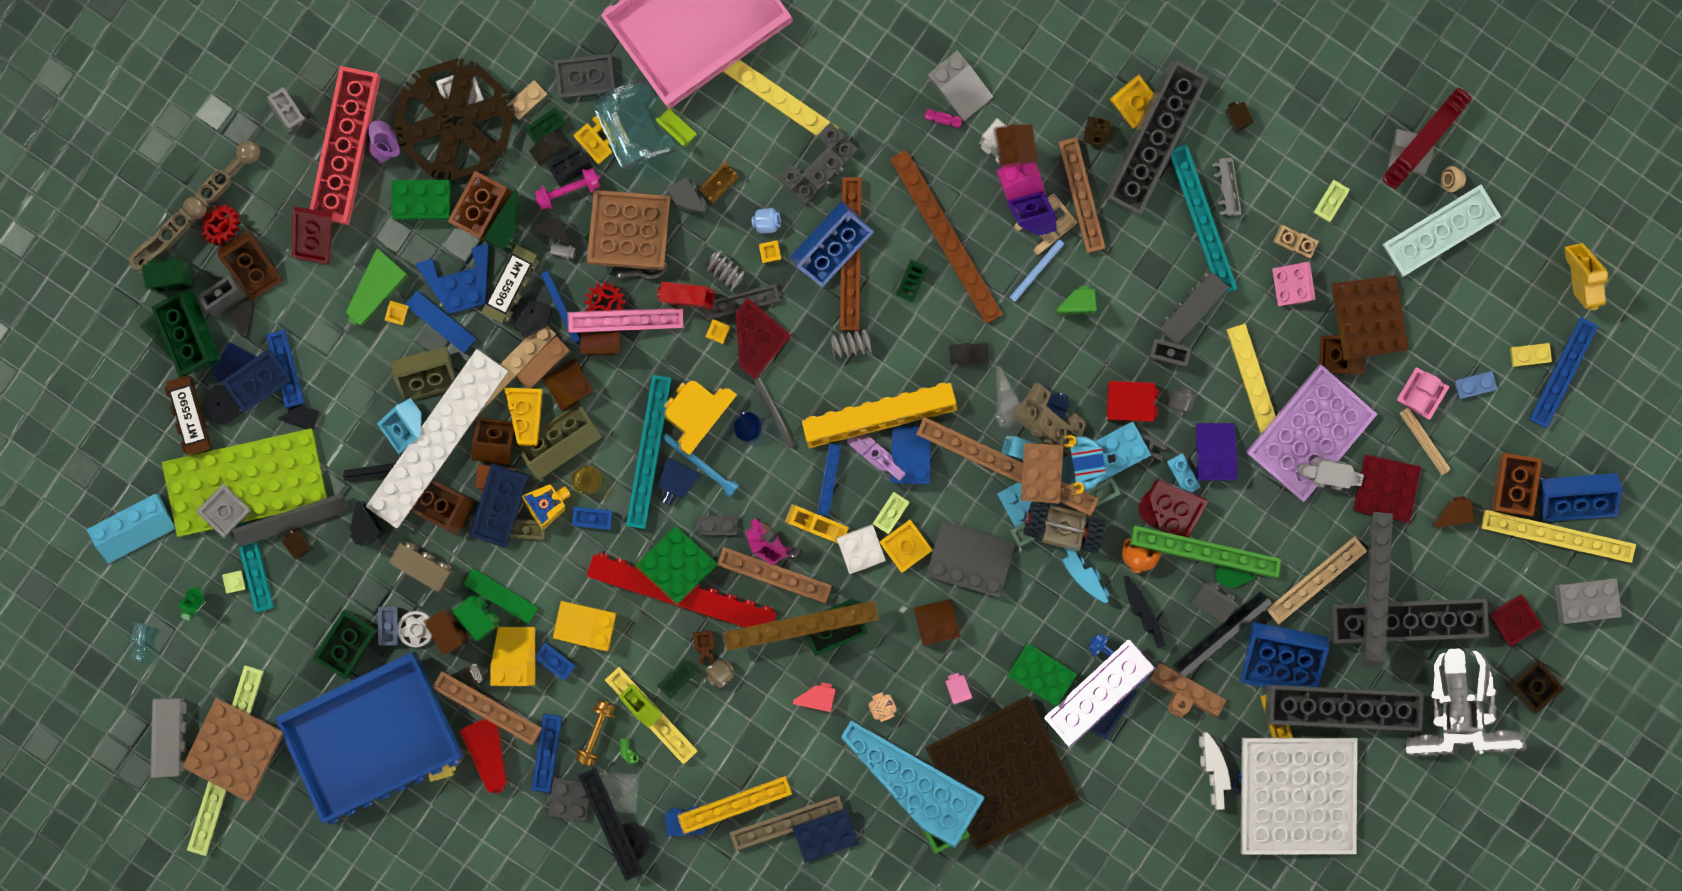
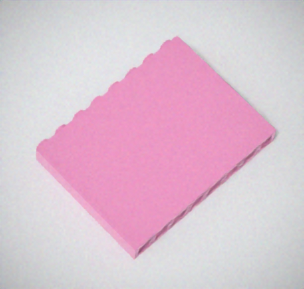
[601,0,793,110]

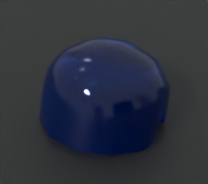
[734,412,762,442]

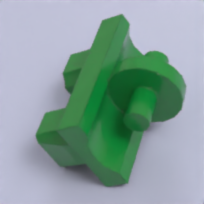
[178,587,207,621]

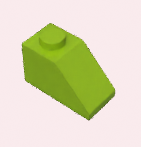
[619,684,663,728]

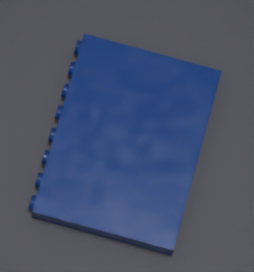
[275,652,464,825]

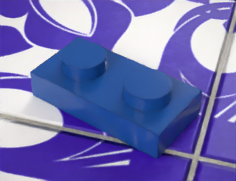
[572,507,613,530]
[535,642,576,681]

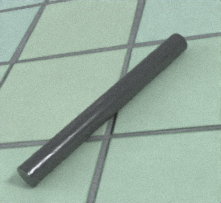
[753,377,796,448]

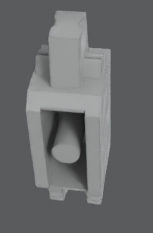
[1296,457,1364,490]

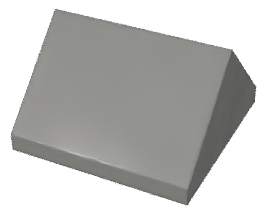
[1388,129,1434,175]

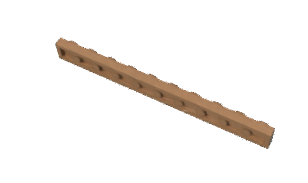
[916,417,1099,516]

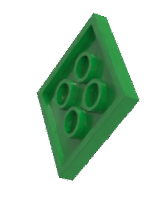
[635,526,717,605]

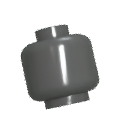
[1169,387,1196,416]

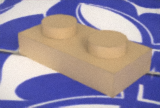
[507,80,547,121]

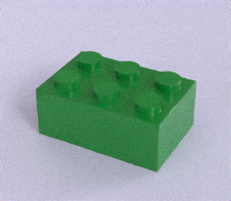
[391,180,452,221]
[452,595,500,641]
[1007,643,1077,707]

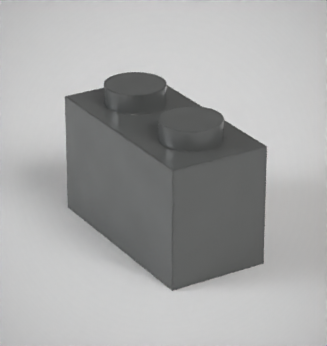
[198,275,247,318]
[1148,339,1192,368]

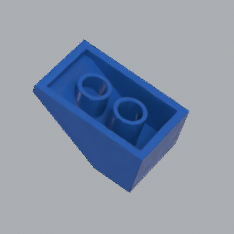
[891,426,930,484]

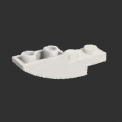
[1199,732,1231,810]

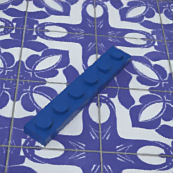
[1528,317,1598,428]

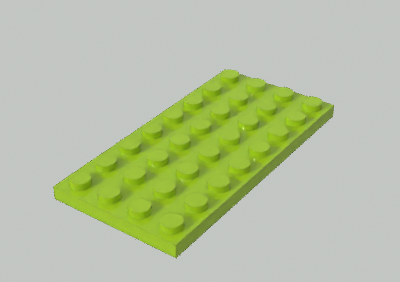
[162,429,327,537]

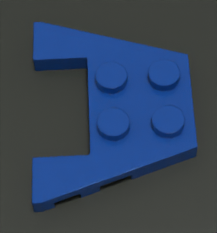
[416,243,489,314]

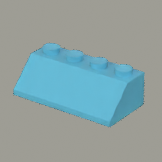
[86,494,175,564]

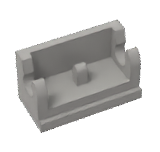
[267,87,305,133]

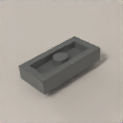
[699,516,737,535]

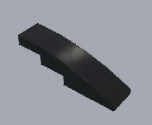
[1123,576,1166,648]

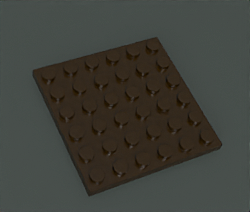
[925,696,1080,851]

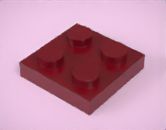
[1488,594,1543,647]

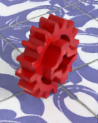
[200,204,241,246]
[584,282,626,311]

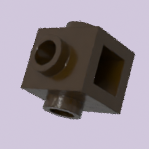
[1083,116,1113,147]

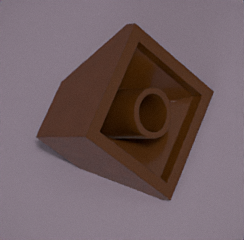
[542,359,595,411]

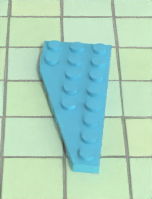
[841,721,984,848]

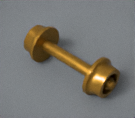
[575,700,616,767]

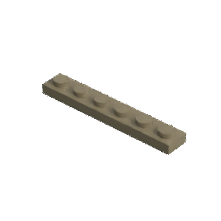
[730,795,844,851]

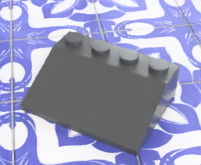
[925,521,1015,598]

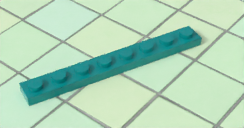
[1170,145,1237,293]
[626,375,672,529]

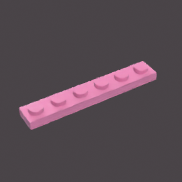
[568,308,683,332]

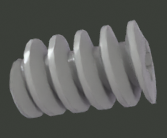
[702,250,745,292]
[831,330,872,359]

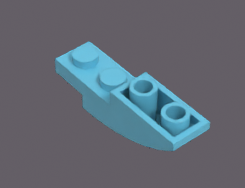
[1061,548,1109,603]

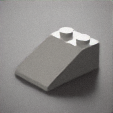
[927,51,993,121]

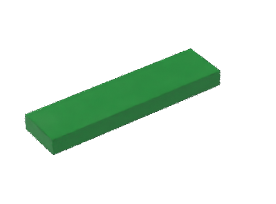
[463,568,539,624]

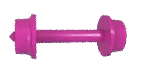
[535,168,600,210]

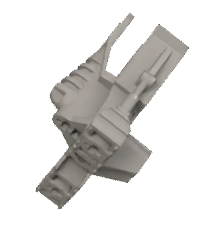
[1406,649,1526,757]

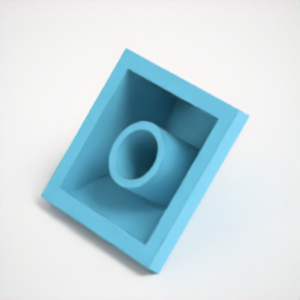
[377,398,422,454]

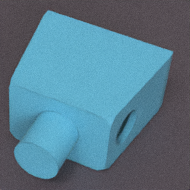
[1001,436,1034,461]

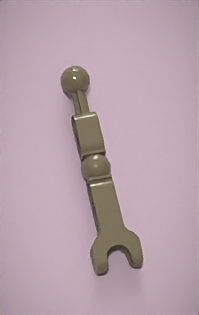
[129,140,260,274]

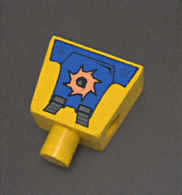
[522,484,571,530]

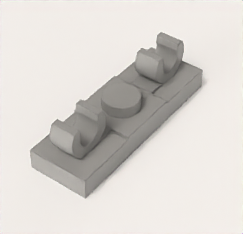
[1212,158,1241,216]

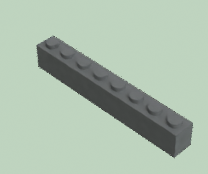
[1362,512,1393,668]

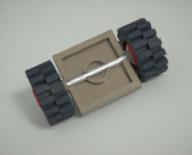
[1024,502,1106,554]

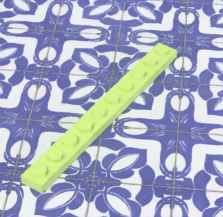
[187,665,264,856]

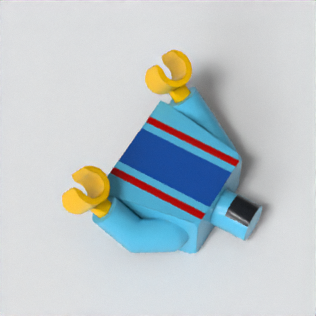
[1064,435,1116,495]

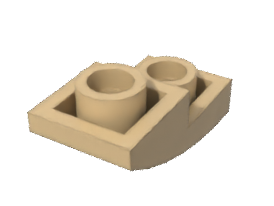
[1273,225,1319,259]

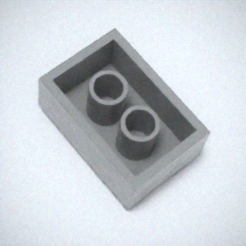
[1554,578,1622,624]

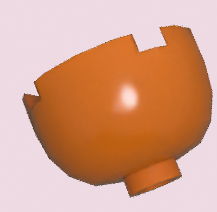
[1122,538,1161,573]

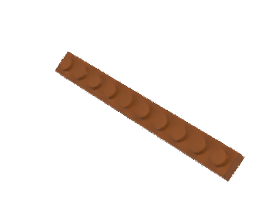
[890,150,1003,324]

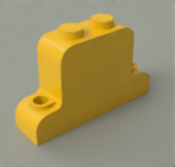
[1564,243,1608,310]
[664,381,737,456]

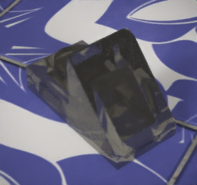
[950,343,989,364]
[450,663,484,687]

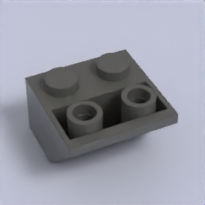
[666,177,708,216]
[1190,582,1238,623]

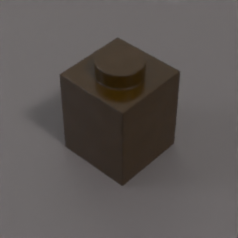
[1225,101,1254,132]
[282,529,314,560]

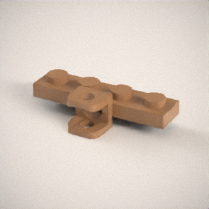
[1149,663,1226,718]

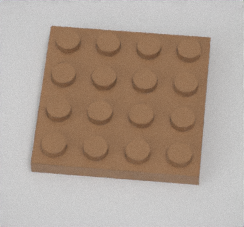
[587,190,670,270]
[183,698,284,802]

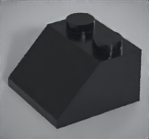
[350,501,385,546]

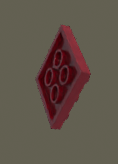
[1352,454,1421,523]

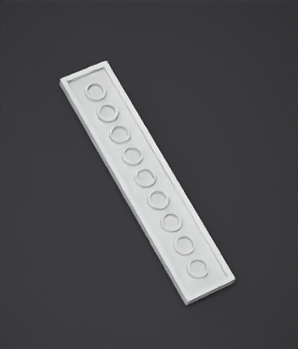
[365,349,509,529]

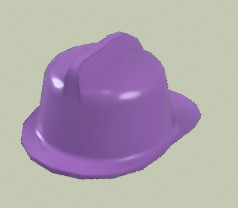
[368,121,400,164]

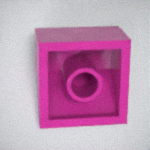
[996,163,1046,201]

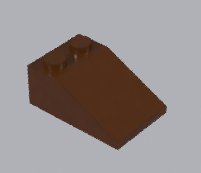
[217,229,283,301]
[411,480,475,536]

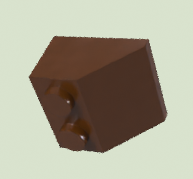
[994,124,1039,169]
[580,331,622,356]
[1320,335,1365,375]
[472,418,515,465]
[914,599,960,646]

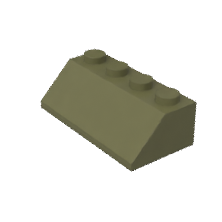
[515,402,602,480]

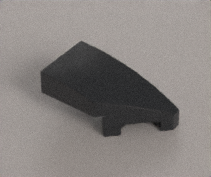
[277,406,319,429]

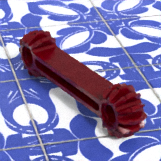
[1382,87,1472,190]

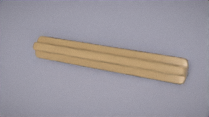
[1400,408,1450,475]

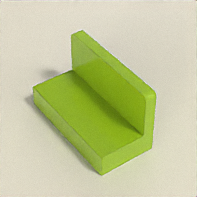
[655,109,697,148]

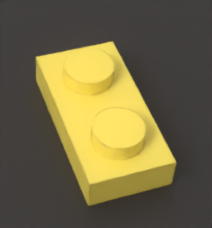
[1510,343,1552,367]

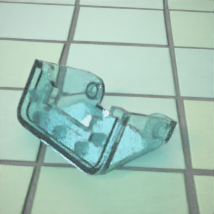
[595,79,678,170]

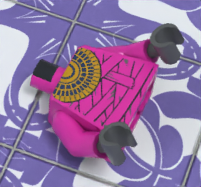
[746,518,803,566]

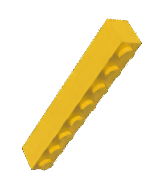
[802,383,957,448]

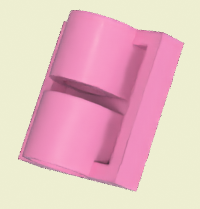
[1272,262,1315,306]
[1396,367,1449,420]

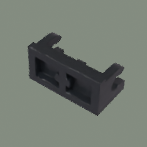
[547,146,593,186]

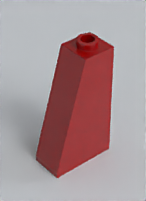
[459,718,508,794]

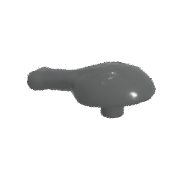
[615,263,667,281]

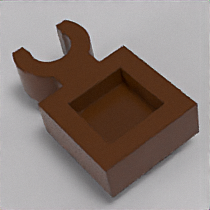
[693,630,715,665]

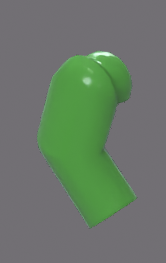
[620,738,639,764]

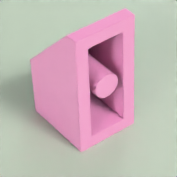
[945,673,972,704]

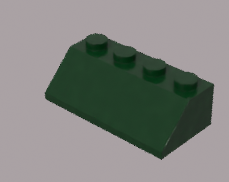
[151,291,221,377]

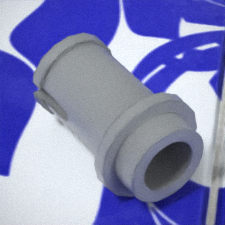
[550,243,576,260]

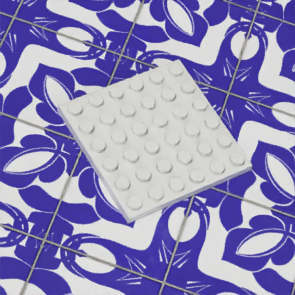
[1241,738,1357,854]

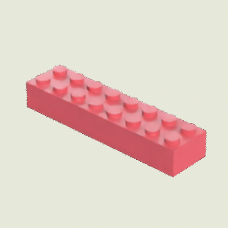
[310,66,381,226]

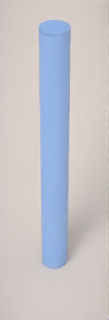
[1009,239,1064,302]

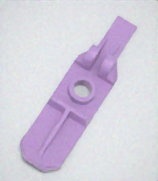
[847,434,905,481]

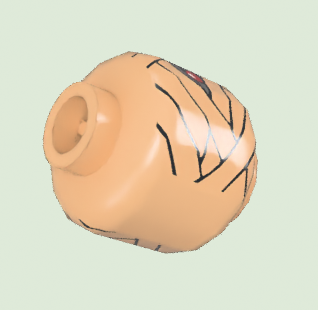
[868,692,897,722]

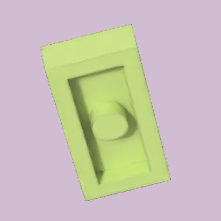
[1313,180,1350,223]
[873,492,909,534]

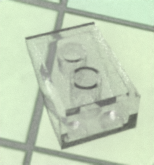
[995,366,1020,429]

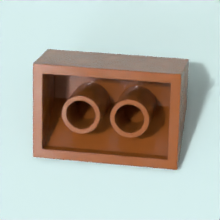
[448,171,513,242]

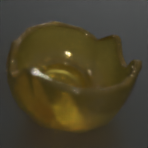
[571,466,602,495]

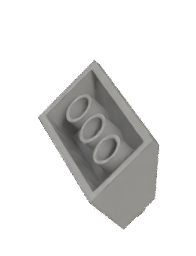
[151,698,187,777]

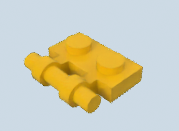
[573,115,623,165]

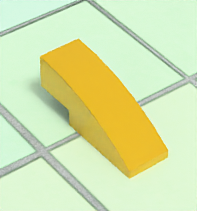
[785,504,849,543]

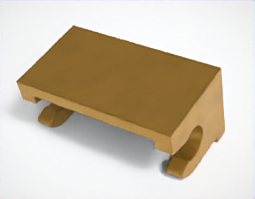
[698,162,739,204]

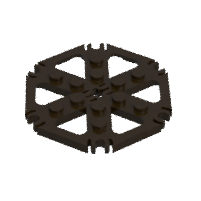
[394,58,515,182]

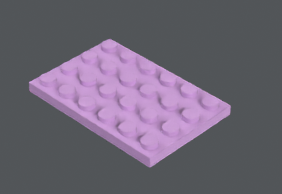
[1246,364,1377,502]

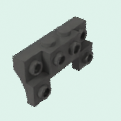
[777,122,858,205]

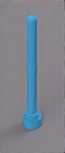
[662,433,739,497]

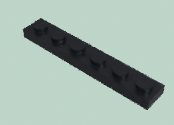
[1173,591,1272,678]
[578,767,644,881]

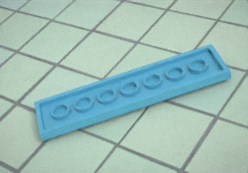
[997,421,1151,527]

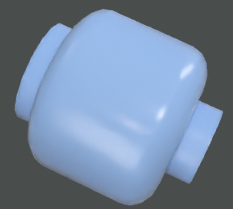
[751,208,781,234]

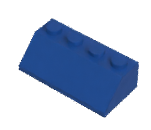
[790,201,874,287]
[1539,473,1622,522]

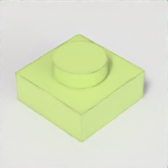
[222,570,246,593]

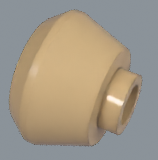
[1441,166,1466,192]

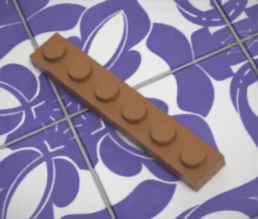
[1058,137,1105,254]
[717,547,832,604]
[432,671,542,745]

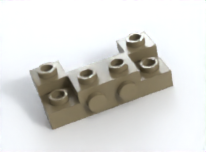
[1012,383,1087,456]

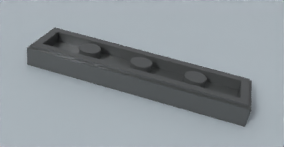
[704,283,781,321]

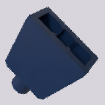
[658,457,701,506]

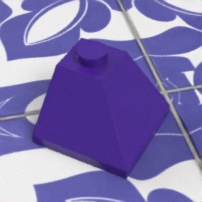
[1007,191,1057,236]

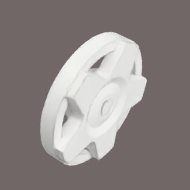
[398,611,432,647]

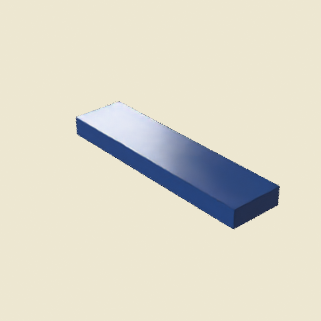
[541,271,581,344]
[405,291,477,354]
[266,330,305,409]
[531,714,563,793]

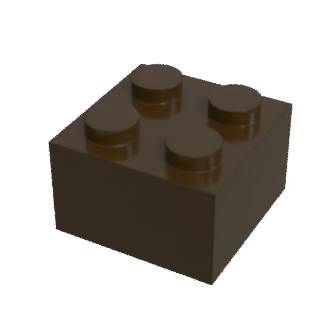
[1506,659,1565,714]

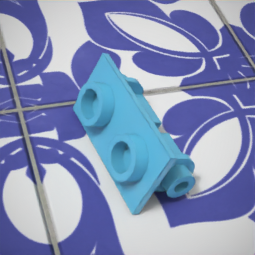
[1167,453,1200,492]

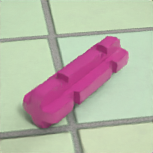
[924,109,962,128]

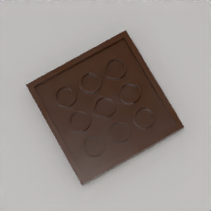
[1331,275,1409,360]

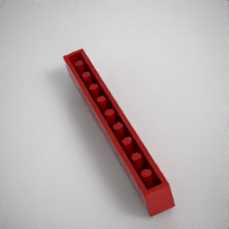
[586,552,777,627]

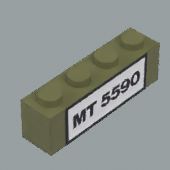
[481,245,539,325]

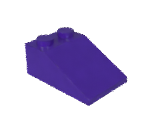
[1196,423,1237,481]

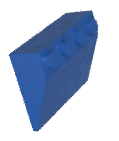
[1240,622,1329,687]

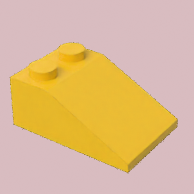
[553,601,617,651]
[490,627,535,686]

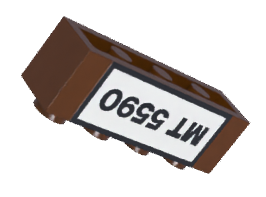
[165,375,213,456]

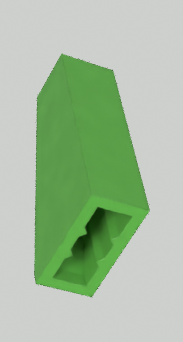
[345,249,409,327]

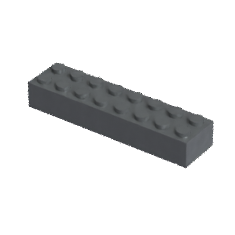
[1102,60,1208,215]
[1329,598,1489,644]
[1265,685,1424,731]

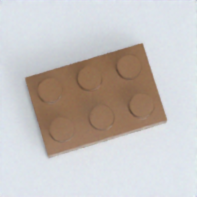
[1020,443,1063,503]

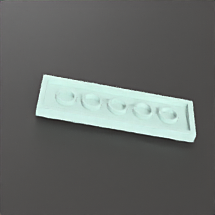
[1382,185,1501,277]

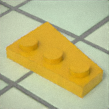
[504,388,543,446]

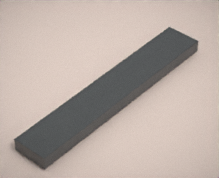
[232,493,349,547]

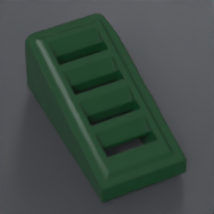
[895,260,928,303]

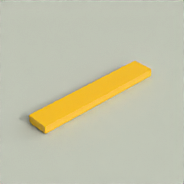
[677,776,792,834]

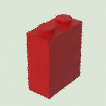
[657,282,715,309]
[1106,381,1158,422]

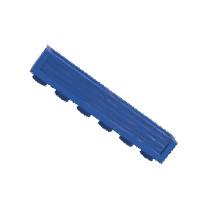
[817,443,841,516]

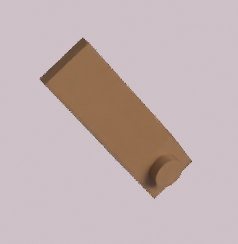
[516,336,571,389]

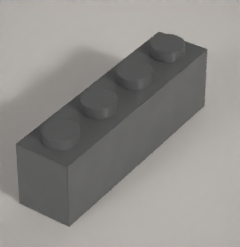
[1160,272,1230,345]

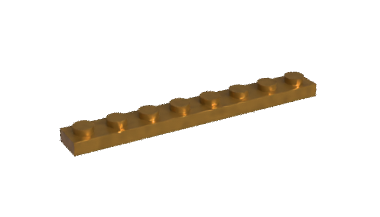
[723,601,879,651]

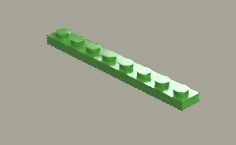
[1130,526,1281,579]

